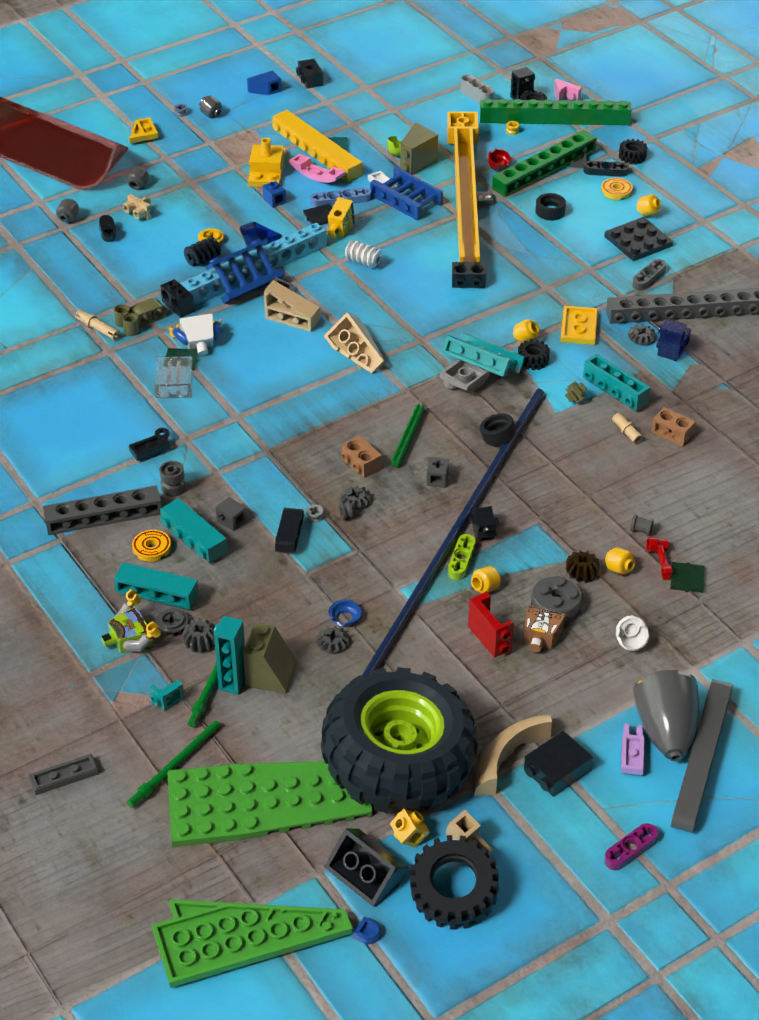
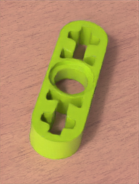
[448,534,476,580]

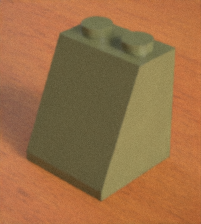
[400,122,438,175]
[243,623,297,694]

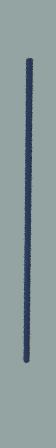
[362,389,544,678]

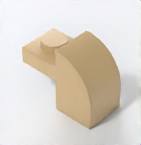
[446,810,493,855]

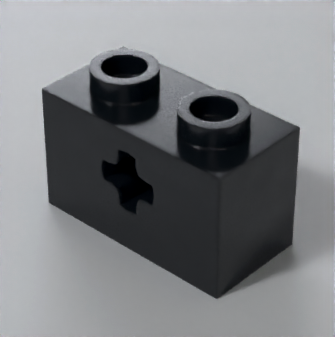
[296,58,323,89]

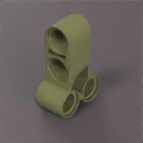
[114,298,167,336]

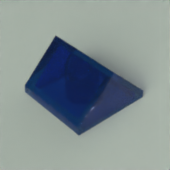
[240,221,282,247]

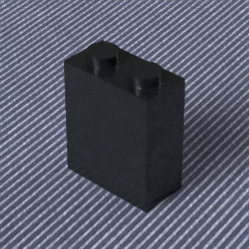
[524,730,593,797]

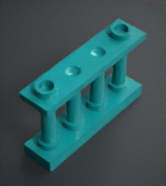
[442,333,525,377]

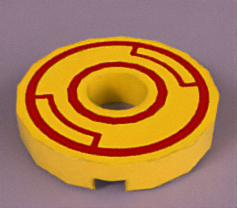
[601,178,633,200]
[132,530,171,562]

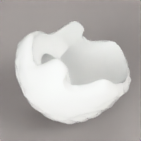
[616,615,649,651]

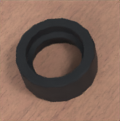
[535,193,566,220]
[480,413,516,445]

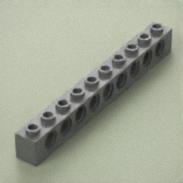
[606,288,759,324]

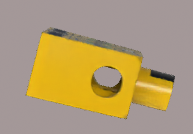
[327,197,355,237]

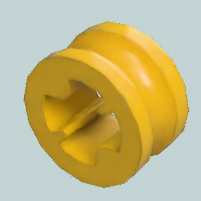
[506,121,519,135]

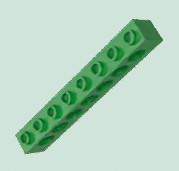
[492,130,597,197]

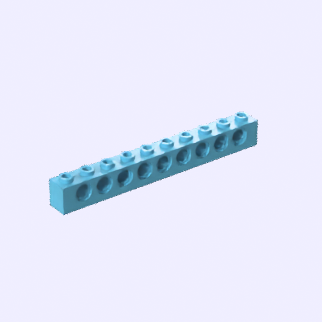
[180,223,327,306]

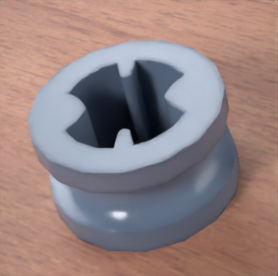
[174,104,188,117]

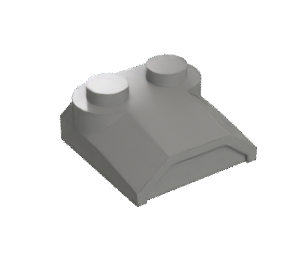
[440,359,490,392]

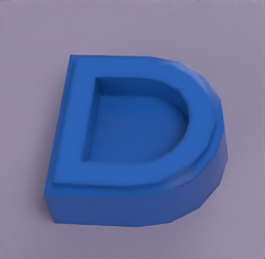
[353,916,380,944]

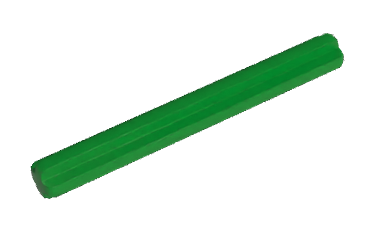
[391,404,425,468]

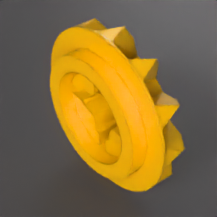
[198,229,224,244]

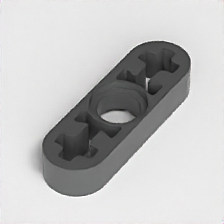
[632,259,666,290]

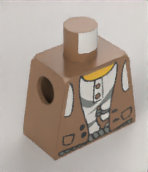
[523,605,565,652]

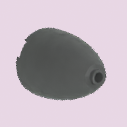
[633,670,699,761]

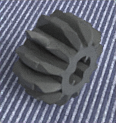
[182,618,215,653]

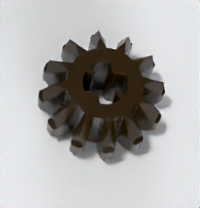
[566,549,599,582]

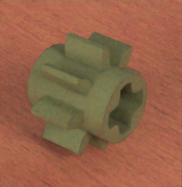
[565,381,587,403]

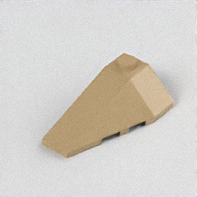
[324,312,385,373]

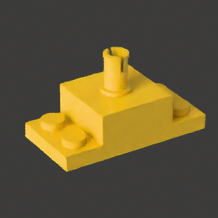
[248,138,286,187]

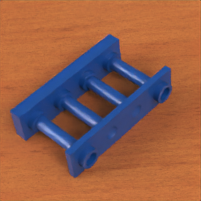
[370,166,443,220]
[206,238,285,304]

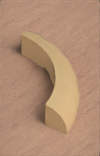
[474,714,552,796]

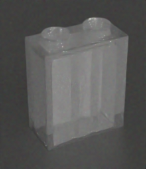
[154,357,193,398]

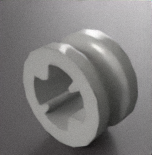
[306,504,324,522]

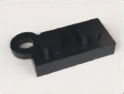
[129,428,171,461]

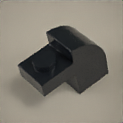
[470,506,499,539]

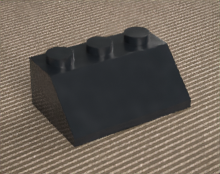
[324,828,409,907]

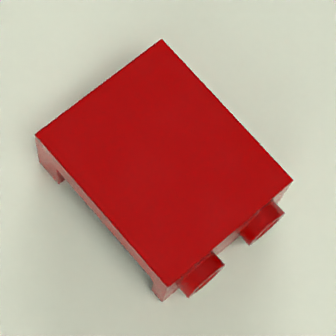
[468,591,514,658]

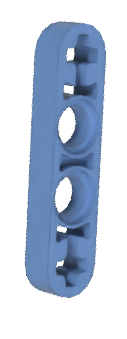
[310,188,371,207]

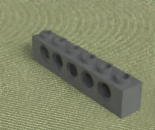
[43,485,162,535]

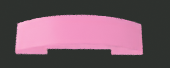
[289,154,346,183]

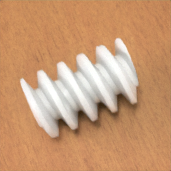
[345,240,383,268]

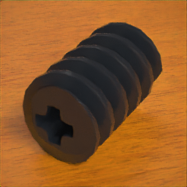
[184,237,221,266]

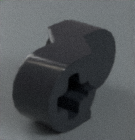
[99,215,116,242]

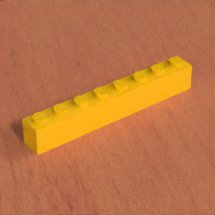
[272,110,363,182]

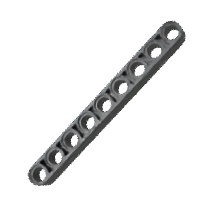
[671,679,733,833]

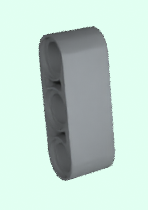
[461,75,494,104]

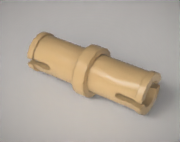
[612,413,643,444]

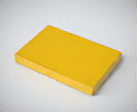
[560,306,598,345]

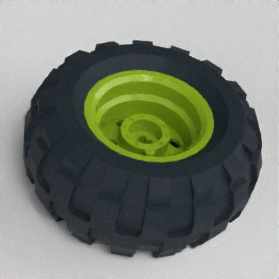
[321,667,478,813]

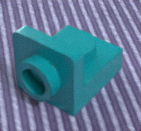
[150,680,184,711]

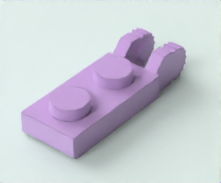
[621,723,644,775]

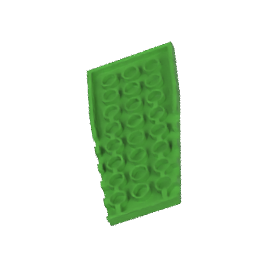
[167,761,372,847]

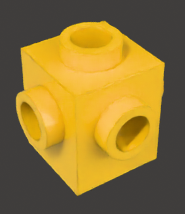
[390,809,430,848]

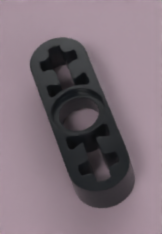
[583,161,629,177]

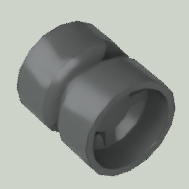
[159,461,186,497]

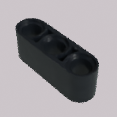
[275,507,304,553]

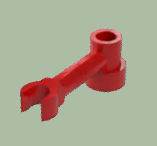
[646,537,672,579]

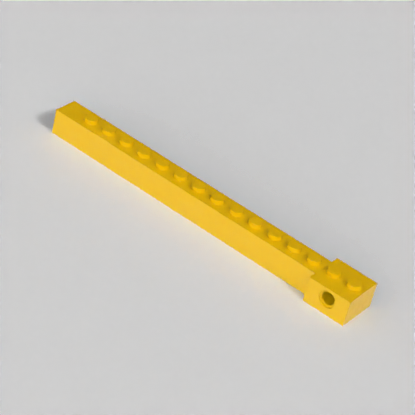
[447,112,480,262]

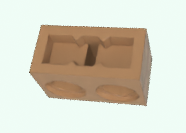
[651,407,696,447]
[341,435,382,478]

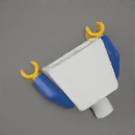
[169,314,222,356]

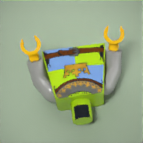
[101,589,161,653]

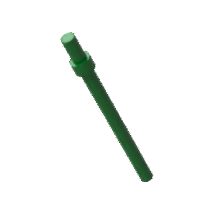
[187,664,218,727]
[127,721,221,808]

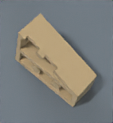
[264,280,320,332]

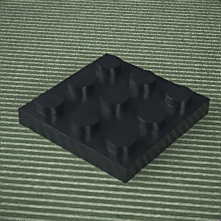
[604,217,673,262]

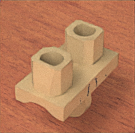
[123,194,152,220]

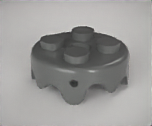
[531,576,582,619]

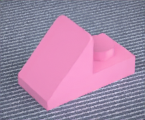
[554,78,582,101]

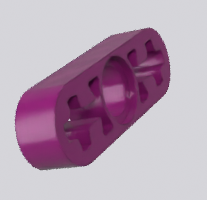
[604,823,658,870]

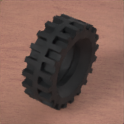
[410,835,499,930]

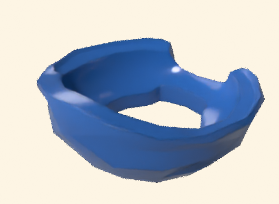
[328,599,361,626]

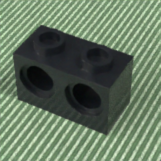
[510,67,535,100]
[452,262,486,288]
[160,279,195,318]

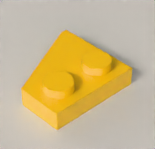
[129,117,158,143]

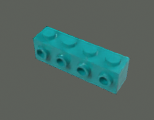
[583,353,650,411]
[160,498,228,563]
[114,562,199,610]
[214,616,245,695]

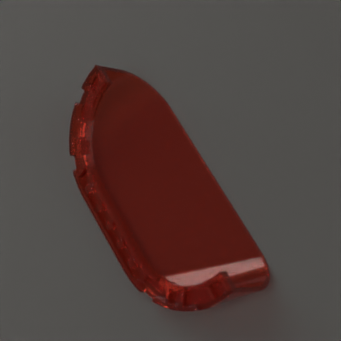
[0,97,129,189]

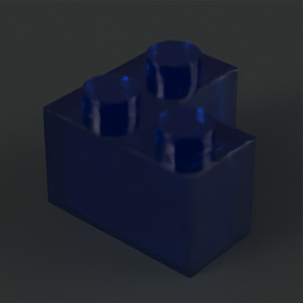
[656,318,691,362]

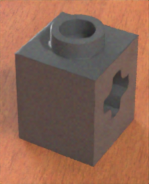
[427,457,449,488]
[216,497,247,531]

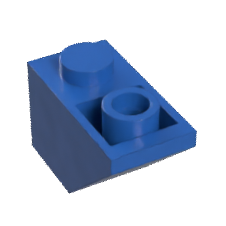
[247,70,282,95]

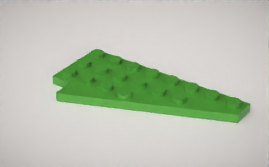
[151,899,353,988]

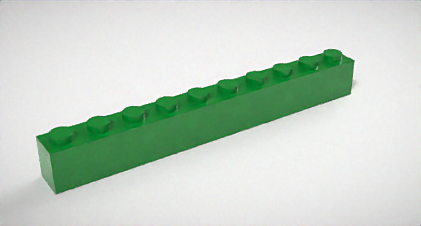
[480,99,631,125]

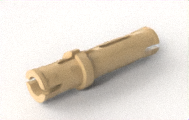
[75,309,120,341]

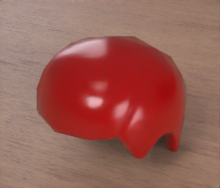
[488,148,511,171]

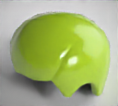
[387,136,402,156]

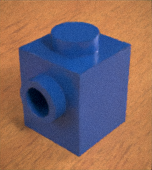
[262,181,286,208]

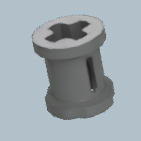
[630,514,654,536]

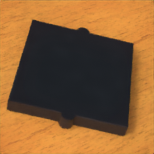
[303,204,332,225]

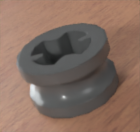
[339,501,353,520]

